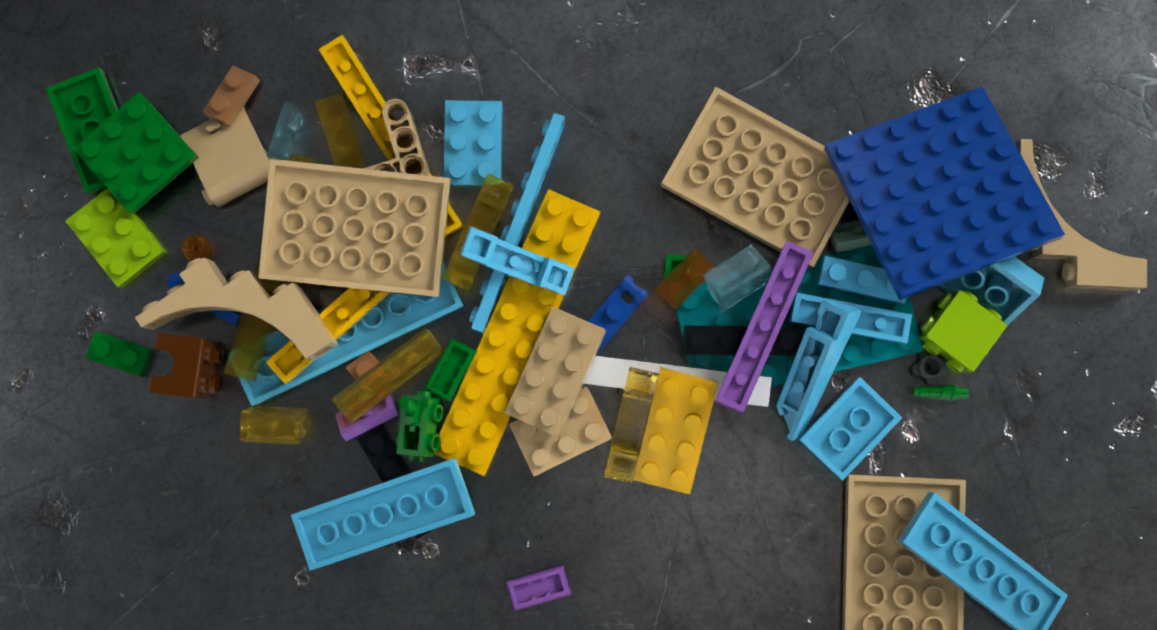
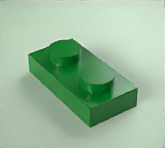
[85,331,153,377]

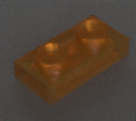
[655,248,717,310]

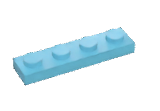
[789,292,912,344]

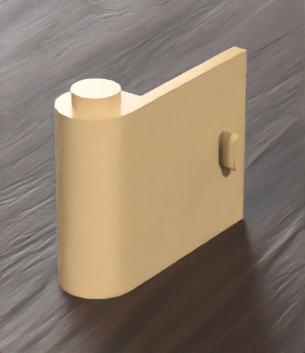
[181,107,272,208]

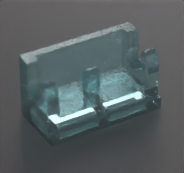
[704,244,771,311]

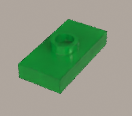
[424,338,478,402]

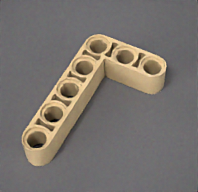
[363,99,429,176]

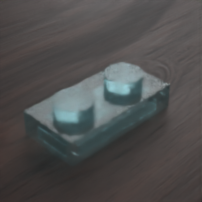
[267,101,303,160]

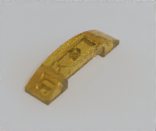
[442,174,514,291]
[604,367,659,483]

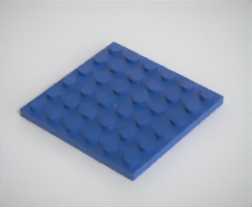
[824,86,1065,300]

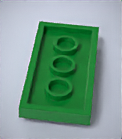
[45,67,118,195]

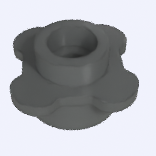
[912,350,946,384]

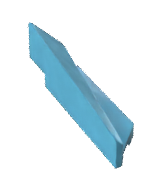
[776,300,862,441]

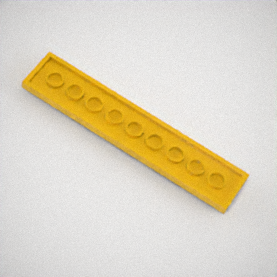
[434,189,601,476]

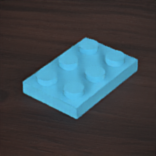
[444,100,503,187]
[798,377,902,481]

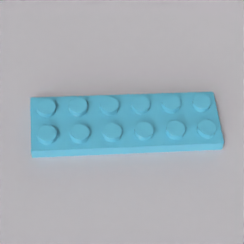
[291,457,475,571]
[898,492,1068,630]

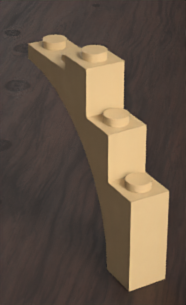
[1015,139,1147,291]
[135,257,339,361]

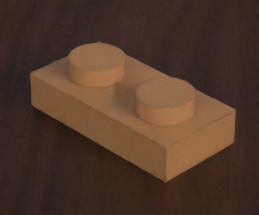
[202,65,260,127]

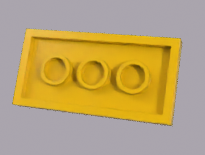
[633,367,718,494]

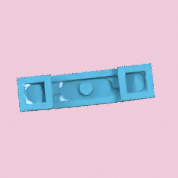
[460,227,575,295]

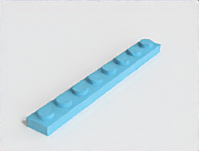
[469,113,565,334]

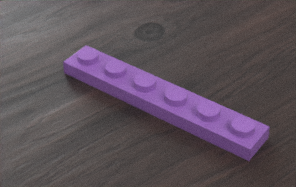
[714,241,814,414]

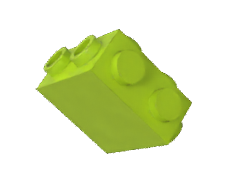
[919,290,1008,374]

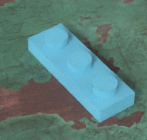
[817,256,906,304]

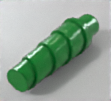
[912,384,969,401]

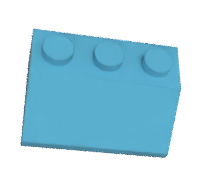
[938,256,1044,325]

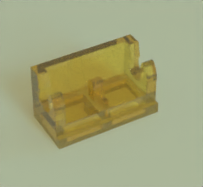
[240,406,307,444]

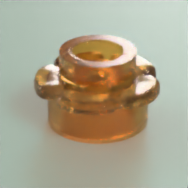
[182,235,211,261]

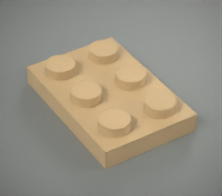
[509,386,612,476]

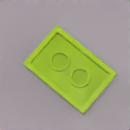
[66,188,167,288]

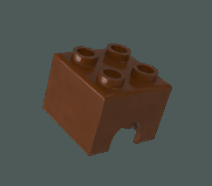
[148,333,224,399]

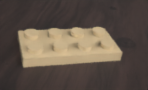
[504,307,606,438]

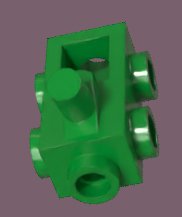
[396,390,443,462]

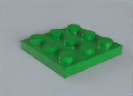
[73,92,199,214]

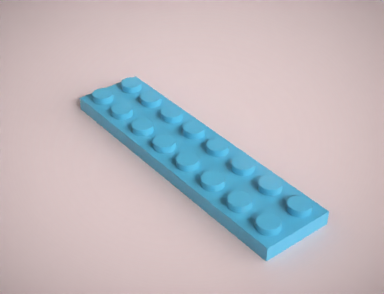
[228,262,464,406]

